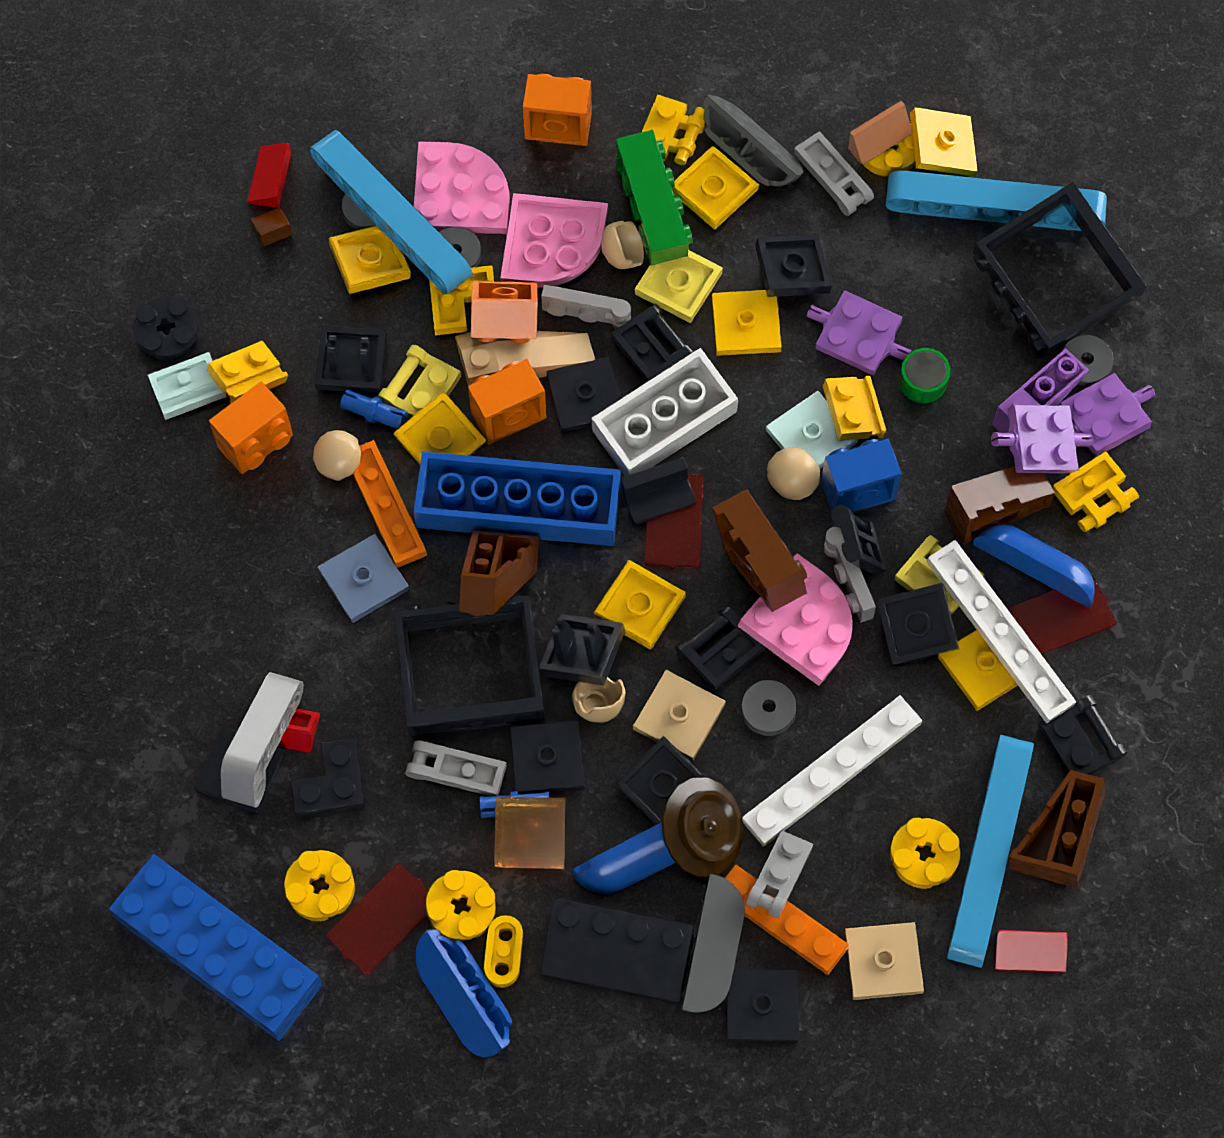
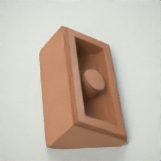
[848,101,912,164]

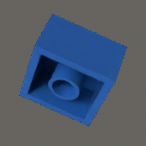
[821,438,902,512]

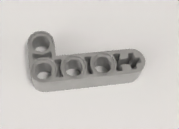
[221,672,304,808]

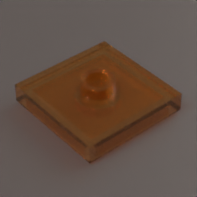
[495,797,566,869]

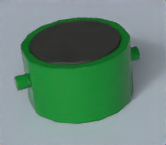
[899,348,951,404]

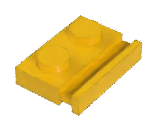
[206,341,288,403]
[823,376,886,441]

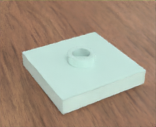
[766,391,858,469]

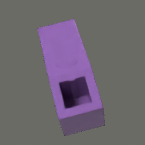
[992,348,1089,433]

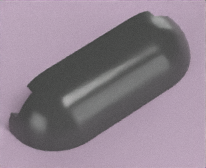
[702,95,803,187]
[681,874,745,1013]

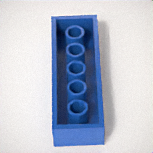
[414,451,621,546]
[109,854,323,1041]

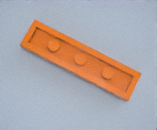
[353,440,427,568]
[725,865,849,975]

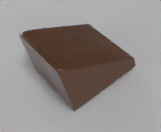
[251,207,293,247]

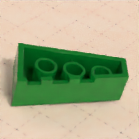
[615,130,693,266]

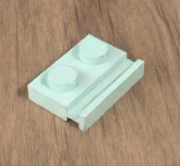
[148,352,227,420]

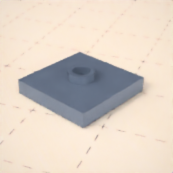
[318,534,410,623]

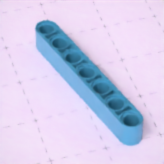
[309,130,473,294]
[886,171,1107,231]
[947,735,1034,968]

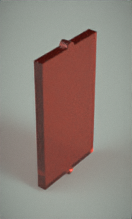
[645,474,704,569]
[1007,575,1117,654]
[326,863,429,975]

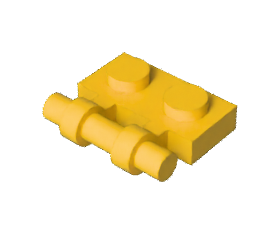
[642,95,706,166]
[1052,451,1139,532]

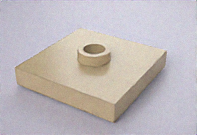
[633,670,726,761]
[845,922,924,1000]

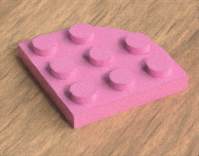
[414,142,510,234]
[500,193,608,287]
[738,554,852,686]

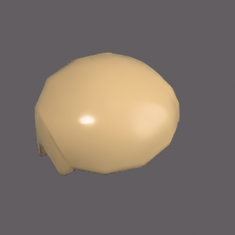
[601,220,644,269]
[313,430,361,481]
[767,447,820,500]
[572,677,626,723]

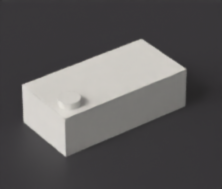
[592,348,738,476]

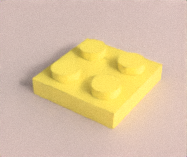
[635,250,723,323]

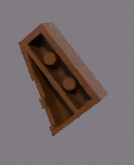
[944,465,1055,545]
[712,489,807,612]
[459,530,539,616]
[1008,770,1105,888]

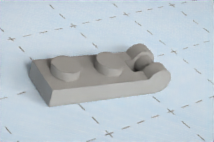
[794,131,874,216]
[541,284,631,330]
[824,527,876,623]
[405,741,507,796]
[746,831,813,919]

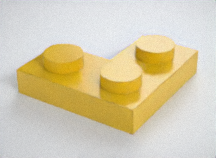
[429,266,494,335]

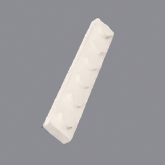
[926,540,1076,724]
[742,695,922,847]

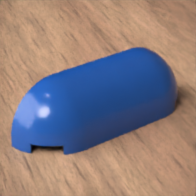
[973,525,1095,609]
[570,822,676,895]
[416,929,512,1057]

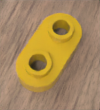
[484,915,523,988]

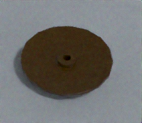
[661,777,744,877]

